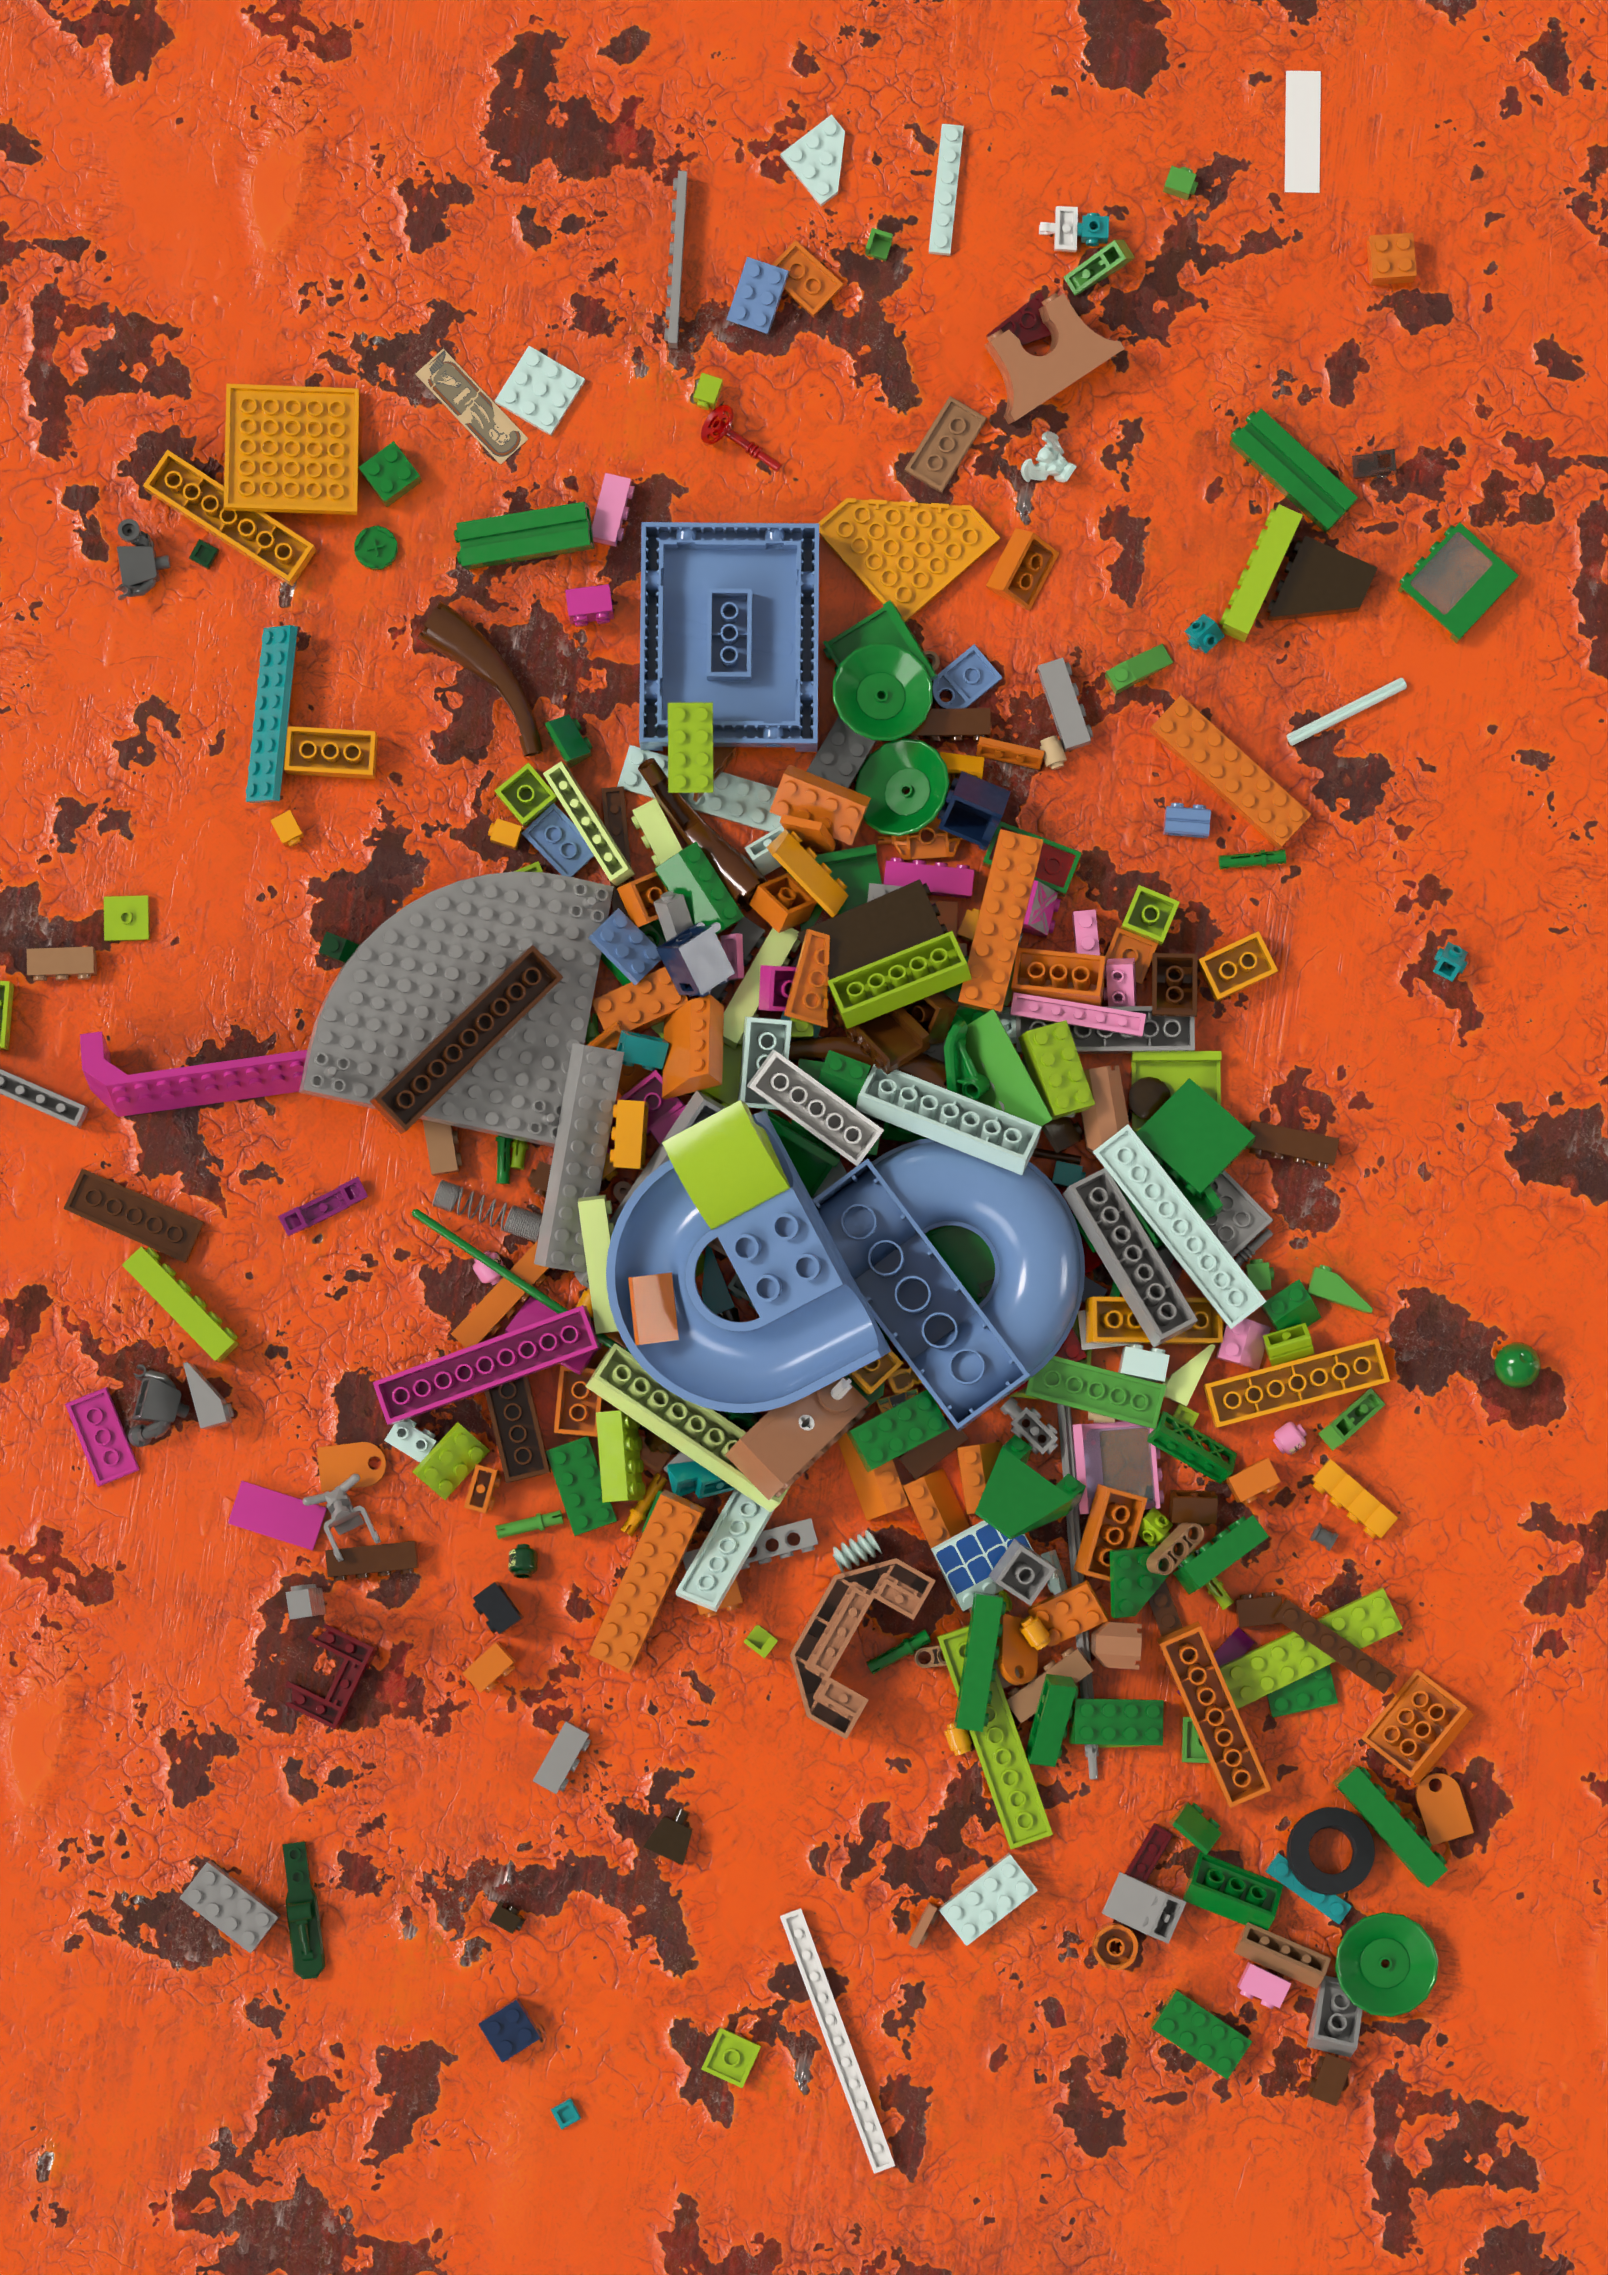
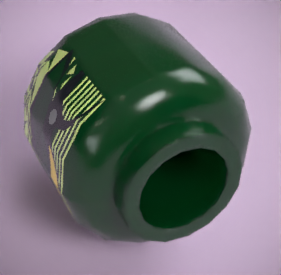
[508,1544,538,1579]

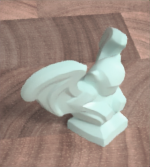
[1021,431,1077,482]

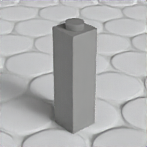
[653,891,693,942]

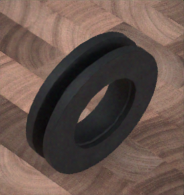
[1286,1807,1375,1895]

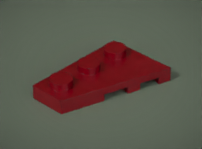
[986,292,1051,346]

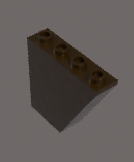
[1266,536,1378,621]

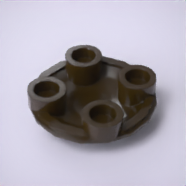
[1128,1077,1171,1120]

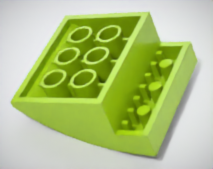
[662,1100,791,1230]

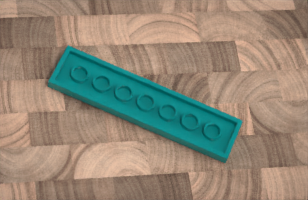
[246,625,298,803]

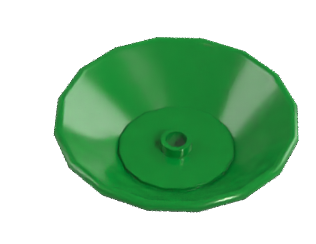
[833,643,933,741]
[854,738,950,836]
[1335,1912,1439,2017]

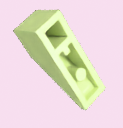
[1162,1344,1215,1407]

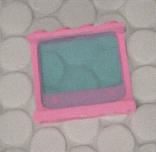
[1072,1421,1164,1514]

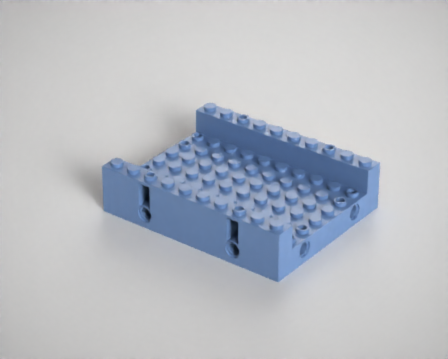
[639,522,819,752]

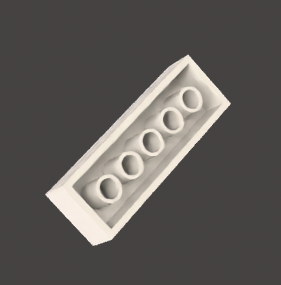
[747,1050,884,1166]

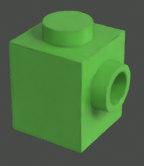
[1163,166,1198,200]
[1245,1259,1274,1291]

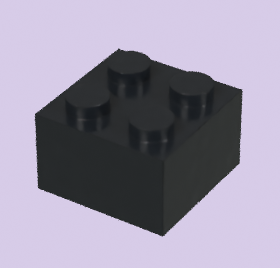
[473,1581,524,1634]

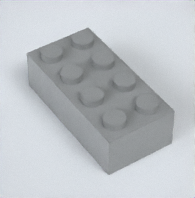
[180,1860,281,1954]

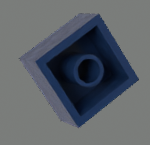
[478,1997,542,2063]

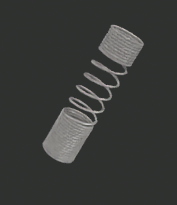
[432,1180,542,1242]

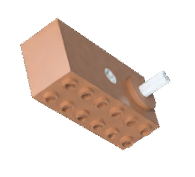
[725,1377,869,1500]

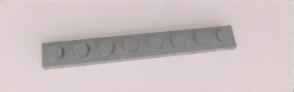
[664,171,688,349]

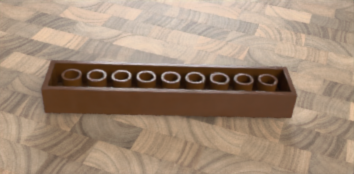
[370,945,564,1134]

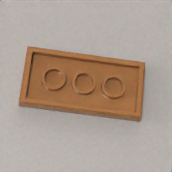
[904,396,987,494]

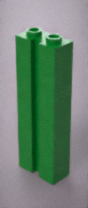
[1229,408,1358,533]
[454,502,595,570]

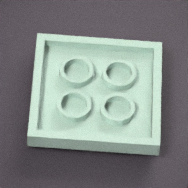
[495,346,585,436]

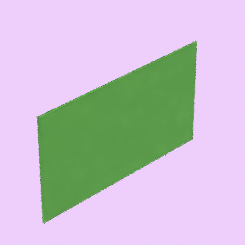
[945,1009,1053,1126]

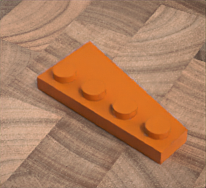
[784,929,830,1028]

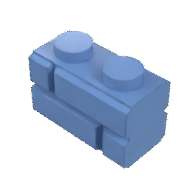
[1163,803,1211,838]

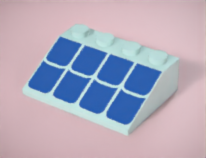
[931,1520,1033,1611]

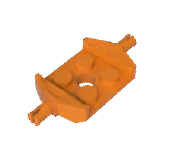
[878,814,963,861]

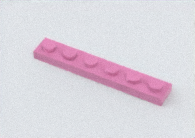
[1010,992,1146,1037]

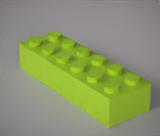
[1219,504,1303,642]
[828,931,972,1029]
[122,1246,239,1363]

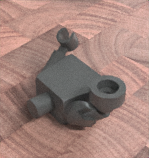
[115,519,171,601]
[128,1364,189,1447]

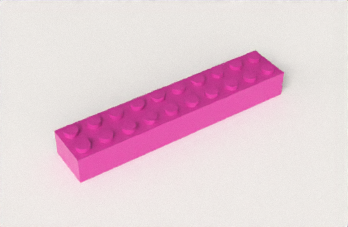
[373,1305,601,1425]

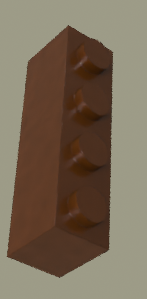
[902,708,991,742]
[1246,1121,1339,1169]
[325,1541,419,1581]

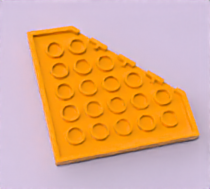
[819,498,1000,622]

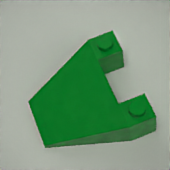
[975,1435,1086,1540]

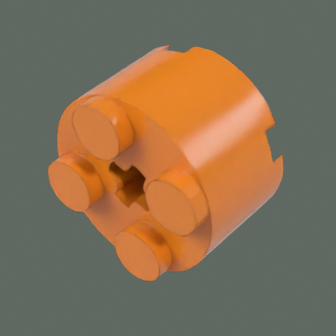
[1092,1923,1138,1970]

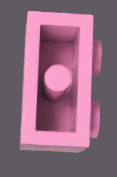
[1104,958,1137,1007]
[1237,1962,1291,2009]

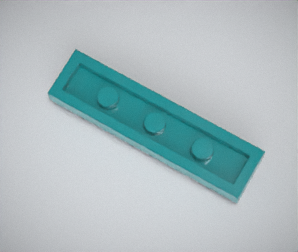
[1265,1853,1352,1924]

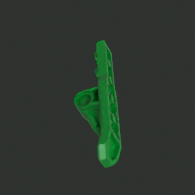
[944,1020,990,1100]

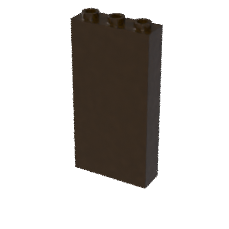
[797,879,948,995]

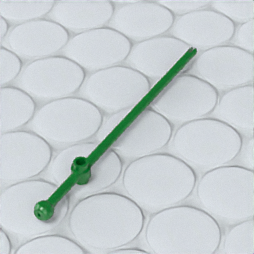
[412,1209,631,1354]

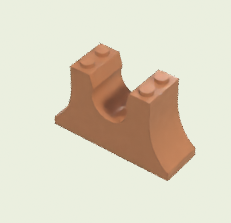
[984,293,1125,424]

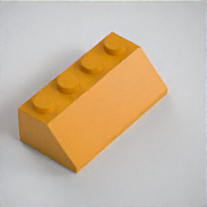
[766,829,849,918]

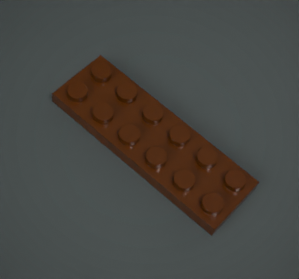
[63,1168,204,1263]

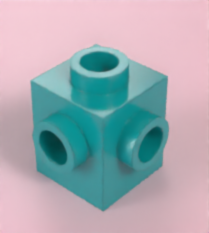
[1077,213,1109,246]
[1184,614,1225,654]
[1433,942,1468,982]

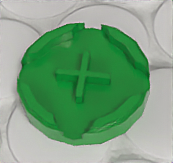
[354,526,398,570]

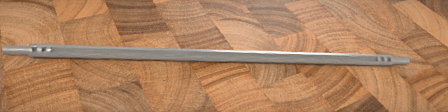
[1057,1404,1099,1779]

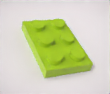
[412,1422,490,1500]

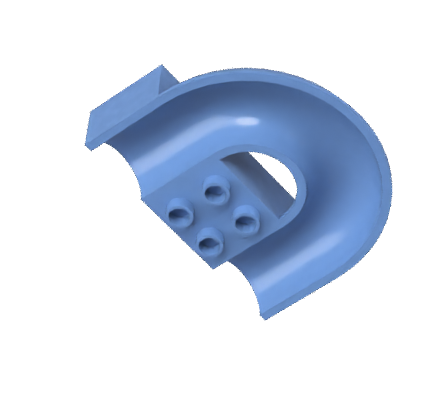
[606,1111,891,1413]
[812,1138,1085,1431]

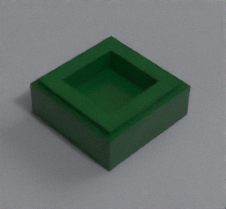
[189,539,219,570]

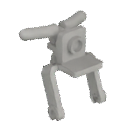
[302,1474,381,1562]

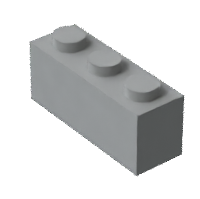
[533,1721,591,1794]

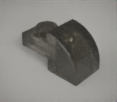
[1352,449,1397,479]

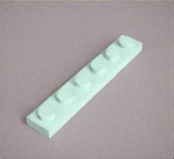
[928,124,964,256]

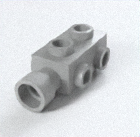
[1000,1397,1058,1455]

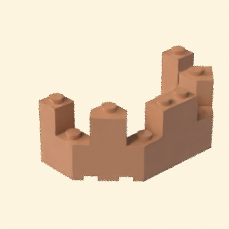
[790,1558,936,1739]

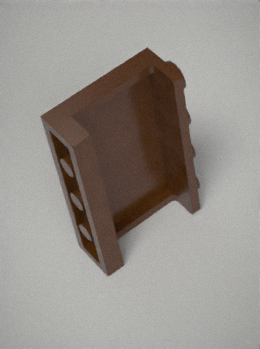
[832,1005,930,1075]

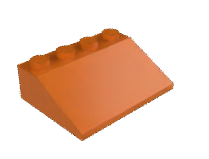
[662,994,724,1100]
[1361,1669,1474,1785]

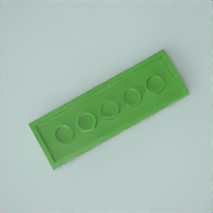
[1025,1356,1166,1429]

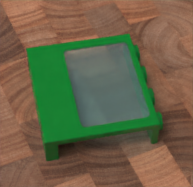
[1398,522,1519,643]

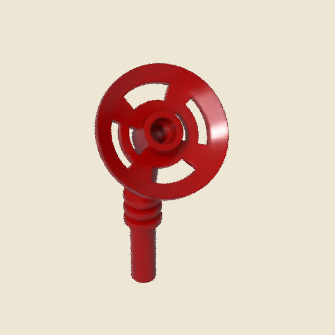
[701,405,782,472]

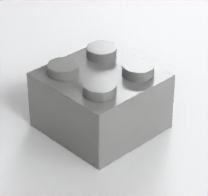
[989,1539,1056,1606]

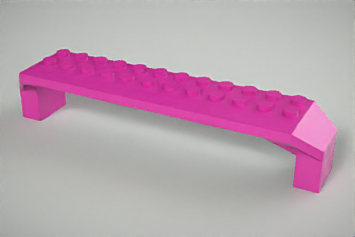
[80,1031,307,1117]

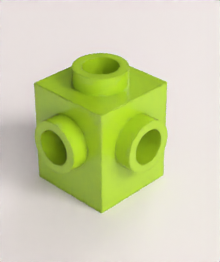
[1138,1506,1173,1546]

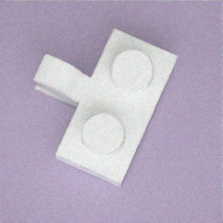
[1039,206,1078,252]

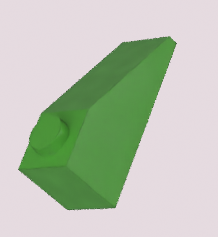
[1064,240,1135,295]
[1105,644,1173,695]
[1307,1265,1373,1314]
[1318,1388,1386,1451]

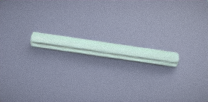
[1286,678,1407,745]

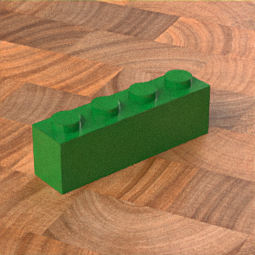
[1025,1674,1078,1767]

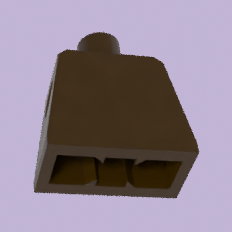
[644,1807,693,1865]

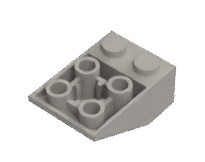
[1102,1872,1186,1944]

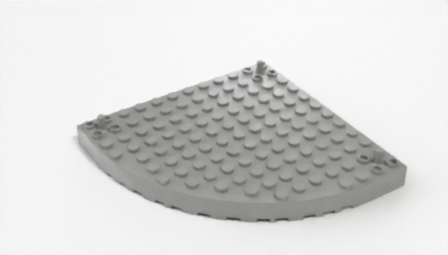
[299,872,614,1147]

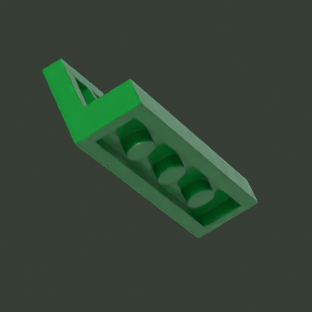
[1147,1411,1237,1484]

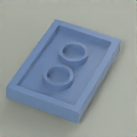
[726,257,790,334]
[522,803,595,877]
[588,908,661,985]

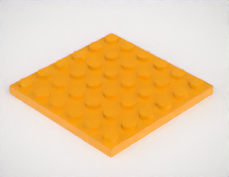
[224,384,359,515]

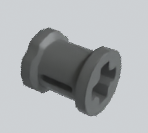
[1309,1523,1339,1551]

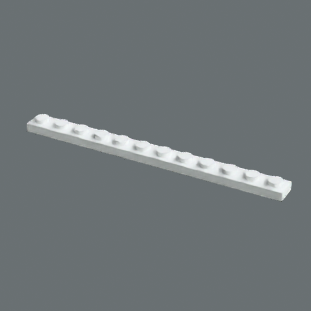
[780,1908,895,2174]

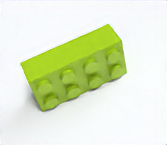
[668,701,714,793]
[1018,1020,1095,1120]
[596,1410,645,1502]

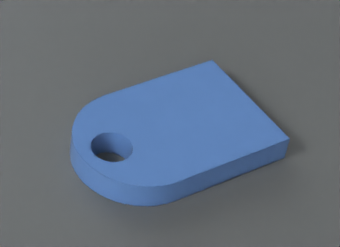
[932,644,1003,709]

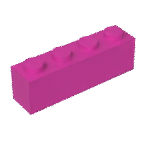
[884,858,974,899]

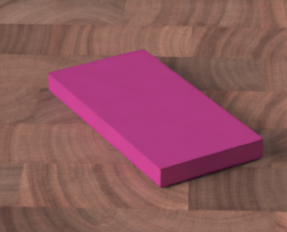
[505,1296,602,1375]
[65,1387,140,1487]
[228,1481,327,1551]

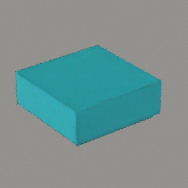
[551,2098,581,2130]

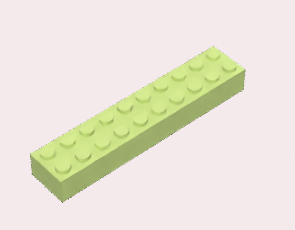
[585,1343,790,1512]

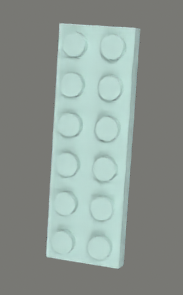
[675,1489,775,1612]

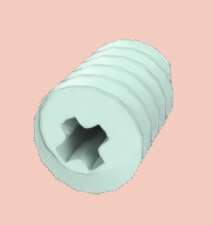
[833,1530,882,1573]

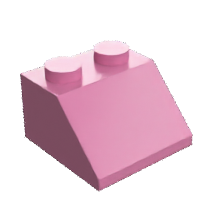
[1216,1319,1271,1370]

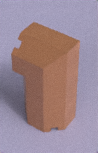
[1081,1065,1129,1155]
[1090,1621,1142,1670]

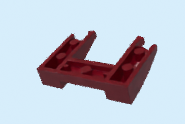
[286,1624,378,1730]

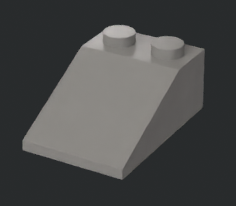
[183,1362,234,1429]
[1307,1976,1362,2057]

